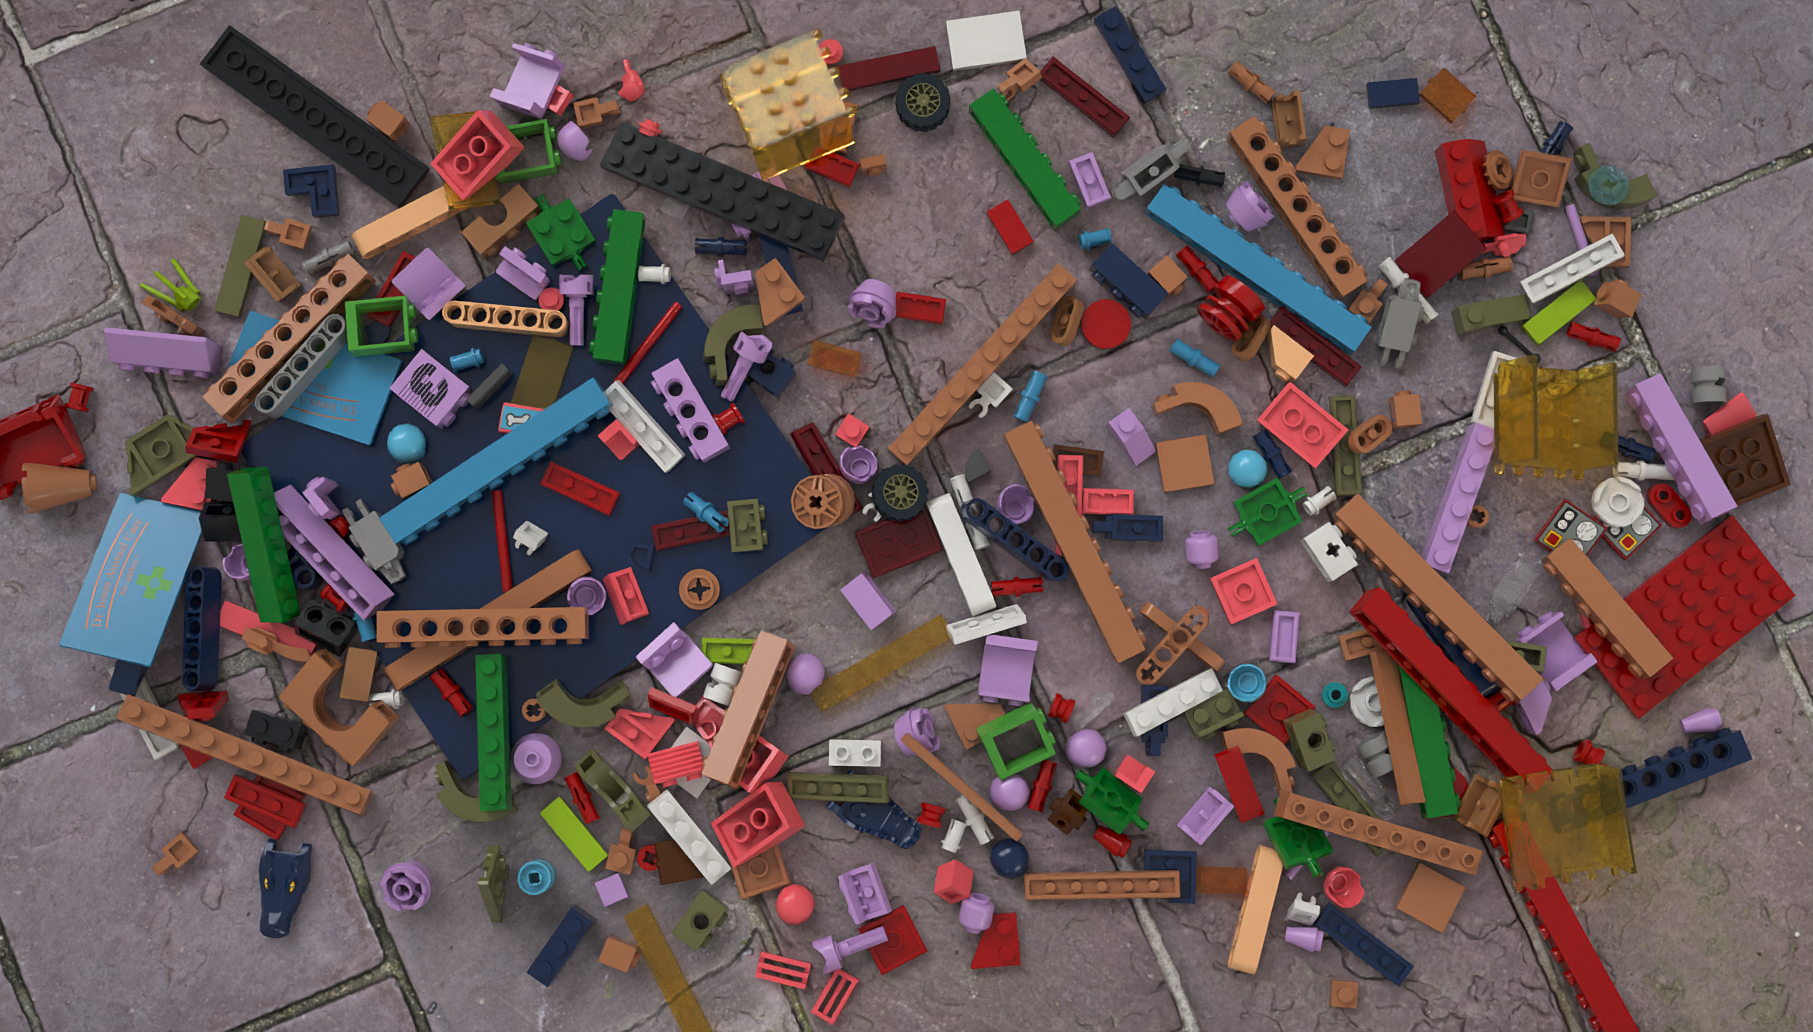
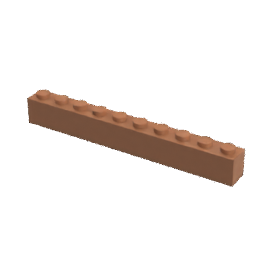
[888,263,1077,467]
[1003,420,1147,663]
[1333,494,1544,704]
[116,694,374,817]

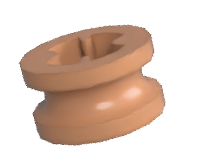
[1466,505,1489,529]
[522,699,547,722]

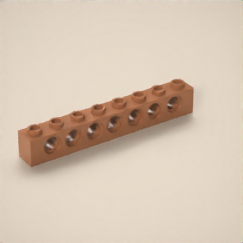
[1226,116,1368,301]
[203,254,376,423]
[377,607,589,648]
[1274,790,1482,876]

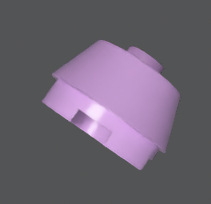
[1226,181,1275,232]
[847,279,896,328]
[894,707,940,756]
[510,733,562,784]
[380,860,432,911]

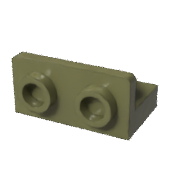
[727,498,768,553]
[1183,688,1245,740]

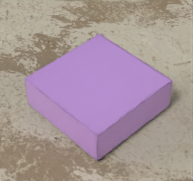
[595,872,629,907]

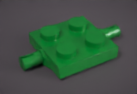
[526,194,596,272]
[1228,477,1308,547]
[1074,767,1150,835]
[1263,798,1333,878]

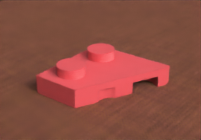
[161,457,221,510]
[604,708,675,760]

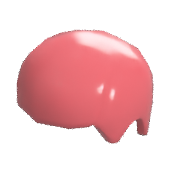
[1323,866,1365,908]
[775,884,815,926]

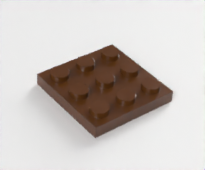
[1699,414,1791,506]

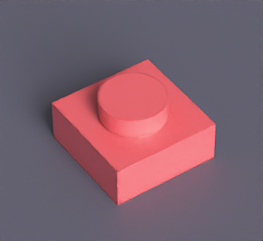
[547,85,574,116]
[835,413,870,447]

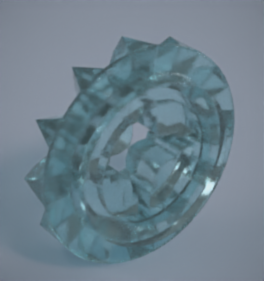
[1588,165,1630,205]

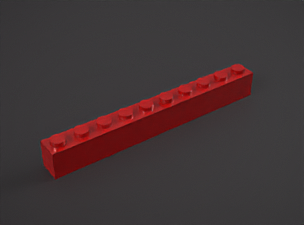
[1349,587,1553,794]
[1487,813,1640,1032]

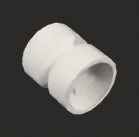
[703,663,742,706]

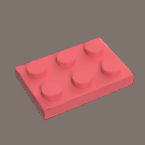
[1257,381,1349,469]

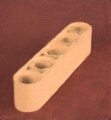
[351,184,472,259]
[442,301,570,337]
[1228,845,1283,975]

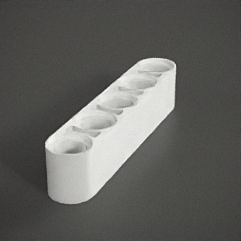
[926,493,996,617]

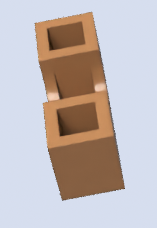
[461,183,542,259]

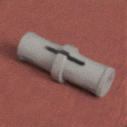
[302,240,355,276]

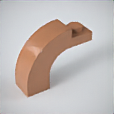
[1151,382,1243,436]
[1220,728,1296,795]

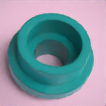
[1322,682,1348,708]

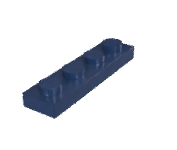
[1094,6,1167,104]
[1314,903,1414,987]

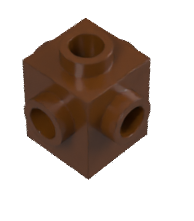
[1047,788,1088,835]

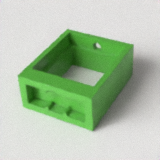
[496,119,562,184]
[345,296,418,357]
[976,702,1056,780]

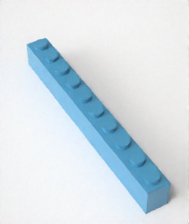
[1144,184,1372,356]
[379,378,613,545]

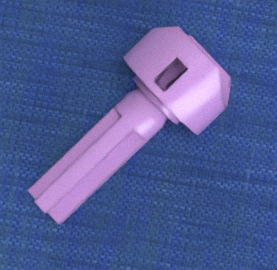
[559,275,594,345]
[721,331,772,401]
[812,926,888,975]

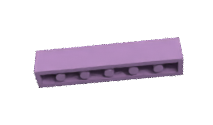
[1626,373,1738,525]
[1421,422,1500,575]
[274,485,394,620]

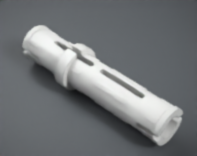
[1378,257,1438,324]
[1612,461,1675,481]
[950,474,990,551]

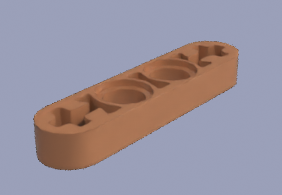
[1139,602,1226,673]
[1136,606,1210,685]

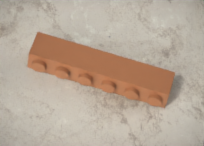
[1541,538,1673,680]
[701,631,796,789]

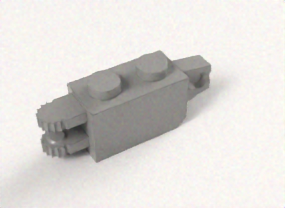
[1110,139,1190,200]
[1376,278,1424,369]
[342,499,406,584]

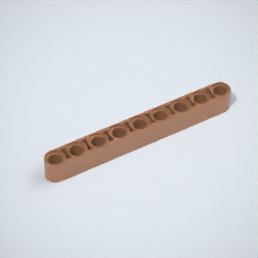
[384,549,592,691]

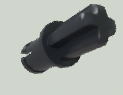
[1174,164,1225,188]

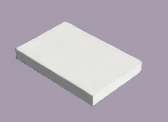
[946,11,1027,71]

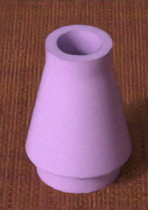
[1680,707,1722,734]
[1284,926,1324,953]

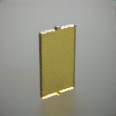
[511,334,574,409]

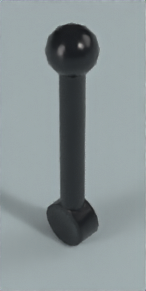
[1498,326,1541,364]

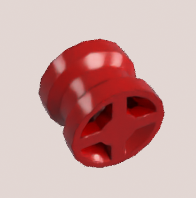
[1047,693,1076,723]
[1572,739,1605,771]
[916,802,946,828]
[637,844,658,871]

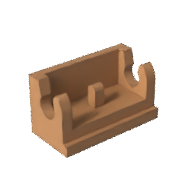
[1271,90,1307,148]
[244,246,302,303]
[339,647,378,702]
[1452,773,1511,837]

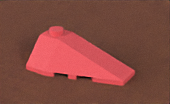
[695,695,789,793]

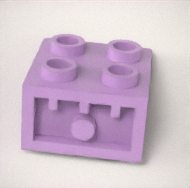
[392,248,466,320]
[636,622,713,698]

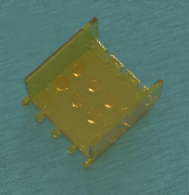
[719,29,858,180]
[1494,355,1618,480]
[1498,763,1637,892]

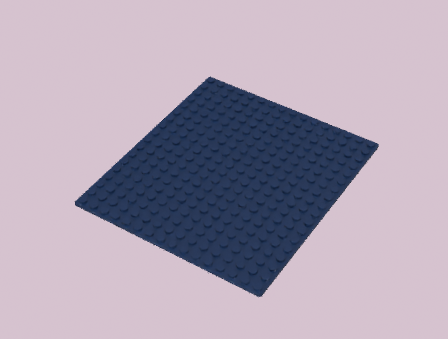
[241,194,828,778]

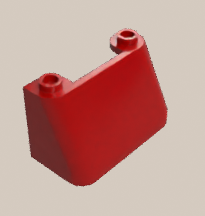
[0,395,86,500]

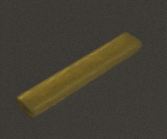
[811,614,950,712]
[624,903,713,1032]

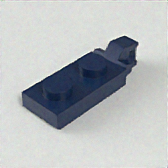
[1092,514,1163,542]
[1140,685,1169,756]

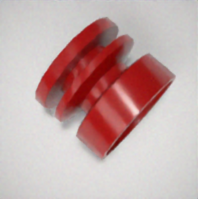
[1196,275,1265,343]

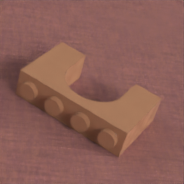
[279,648,400,766]

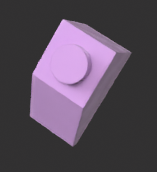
[1106,408,1156,467]
[1515,675,1552,735]

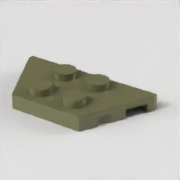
[125,414,199,497]
[478,845,509,923]

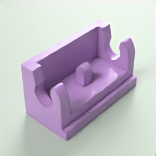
[840,572,897,630]
[1176,787,1234,845]

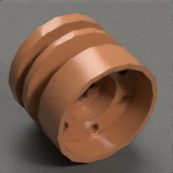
[791,473,855,529]

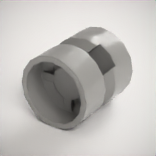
[1691,366,1727,406]
[1356,731,1393,778]

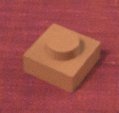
[860,154,887,177]
[1329,979,1358,1008]

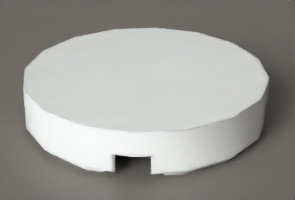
[1591,477,1645,528]
[1349,677,1384,727]

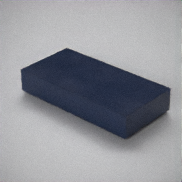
[1366,78,1420,109]

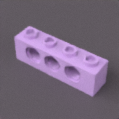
[651,358,730,463]

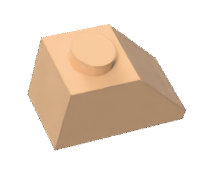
[1267,325,1314,383]

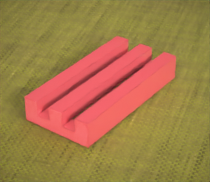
[755,951,811,989]
[811,969,859,1025]

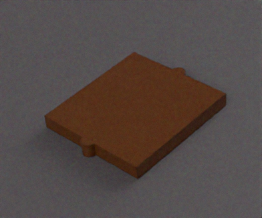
[654,839,703,885]

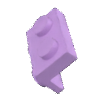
[496,246,551,301]
[714,260,755,296]
[302,477,343,520]
[838,862,892,925]

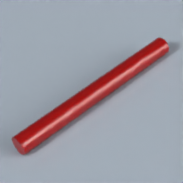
[613,301,683,384]
[492,490,513,592]

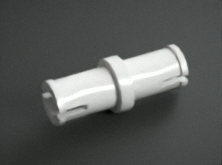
[956,795,994,845]

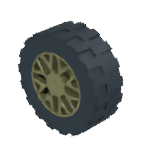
[896,73,950,132]
[871,464,929,522]

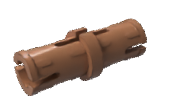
[1228,61,1276,104]
[1458,256,1512,281]

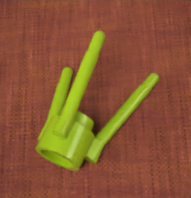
[140,258,201,312]

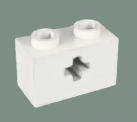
[1299,522,1358,582]
[829,739,881,767]

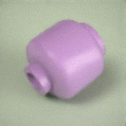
[1185,530,1219,569]
[958,893,995,934]

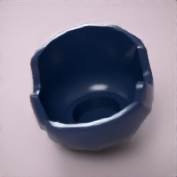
[990,838,1030,880]

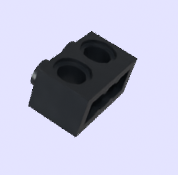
[294,599,356,657]

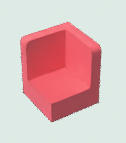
[598,419,640,460]
[1114,755,1155,793]
[934,859,973,904]

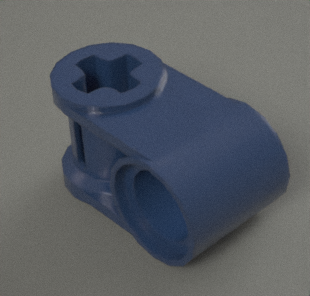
[287,544,323,591]

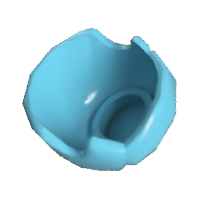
[387,423,426,464]
[1228,450,1268,489]
[1227,664,1267,702]

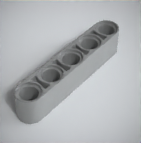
[255,314,348,419]

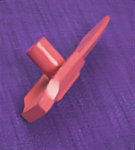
[1481,233,1526,257]

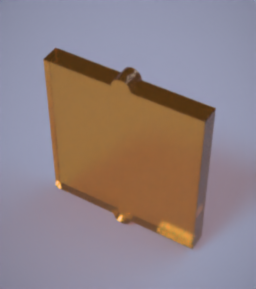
[1419,68,1476,123]

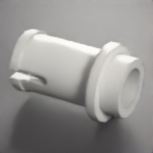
[638,264,671,284]
[1302,486,1336,516]
[369,689,404,709]
[941,818,967,853]

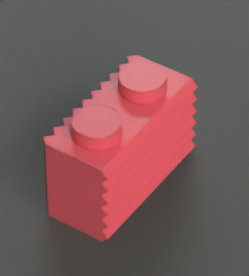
[647,741,704,788]

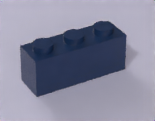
[1090,243,1168,320]
[526,905,597,988]

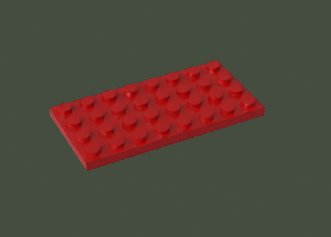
[1573,515,1796,719]

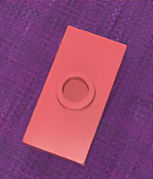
[1082,488,1134,515]

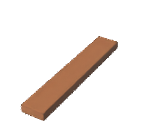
[1370,651,1425,805]
[900,733,1022,842]
[1024,870,1180,900]

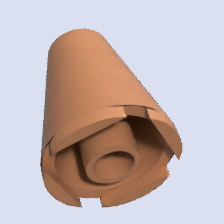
[22,463,98,514]

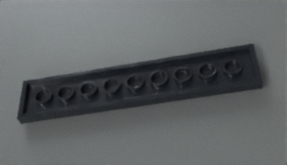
[200,25,430,208]
[600,122,846,262]

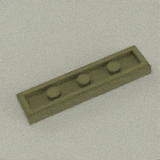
[214,215,266,318]
[1328,395,1362,497]
[1310,762,1386,856]
[787,772,890,803]

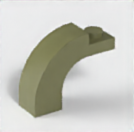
[1573,143,1657,210]
[703,304,763,387]
[536,678,631,727]
[574,748,651,832]
[434,760,519,822]

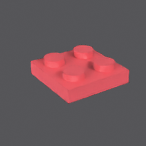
[1209,558,1277,625]

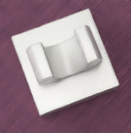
[513,521,549,555]
[1286,892,1320,926]

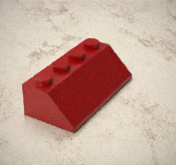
[1435,139,1505,242]

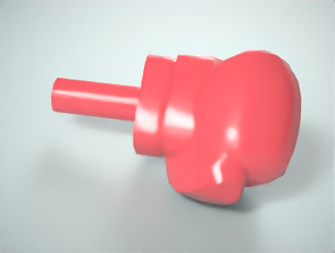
[618,59,645,102]

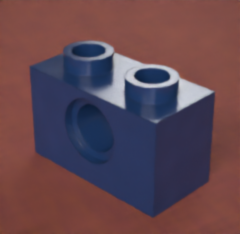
[746,346,796,399]

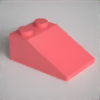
[430,110,525,200]
[710,781,806,868]

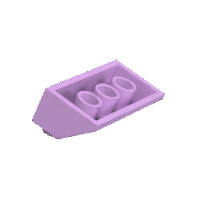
[104,327,222,379]

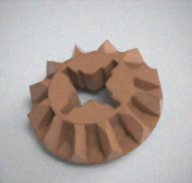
[1482,150,1513,190]
[679,569,720,610]

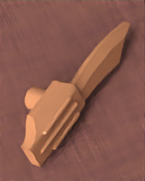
[241,628,311,662]

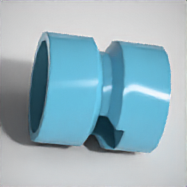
[517,859,557,895]

